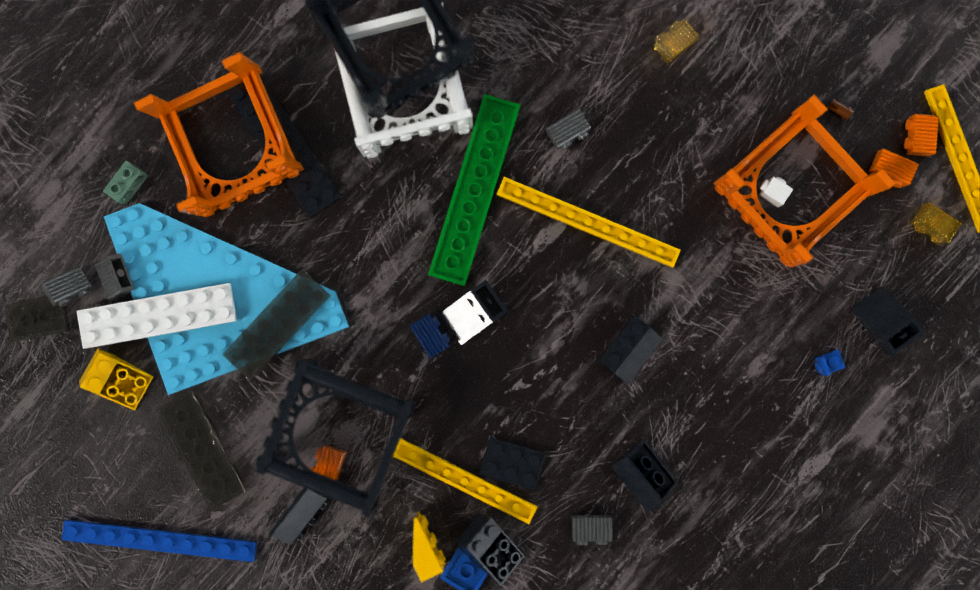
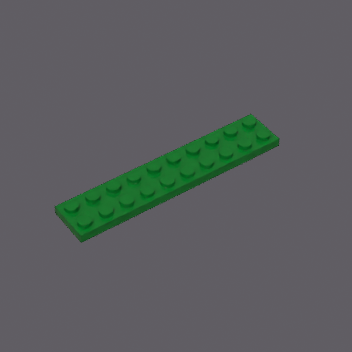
[428,94,520,286]

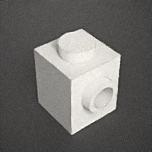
[759,177,793,208]

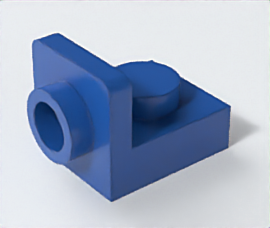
[815,350,845,376]

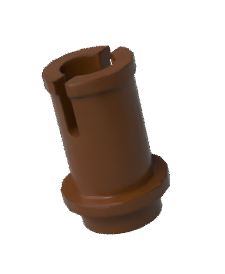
[827,98,854,120]

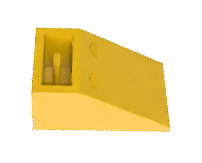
[79,348,153,411]
[413,511,446,582]

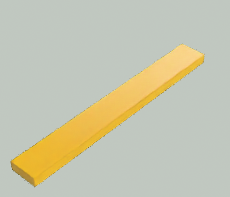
[924,84,980,233]
[393,438,538,524]

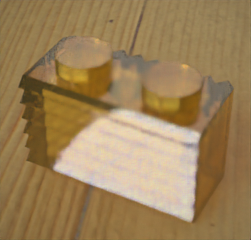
[653,18,699,64]
[910,202,961,244]

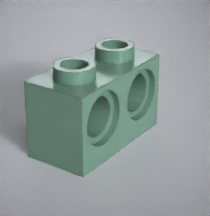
[103,161,149,205]

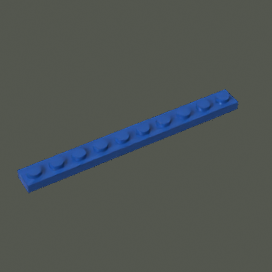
[62,520,257,562]

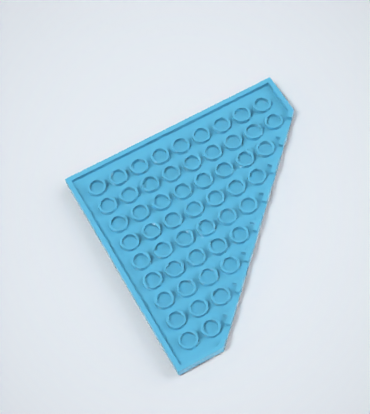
[104,203,349,395]

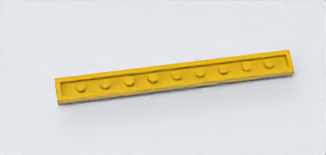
[497,177,681,268]

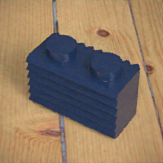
[410,314,451,359]

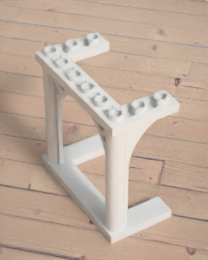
[335,2,473,158]

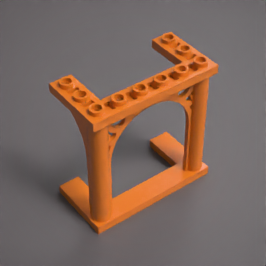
[134,52,304,218]
[713,95,895,267]

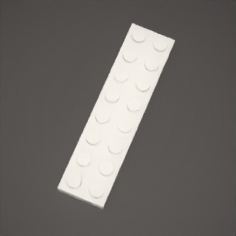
[77,283,237,349]

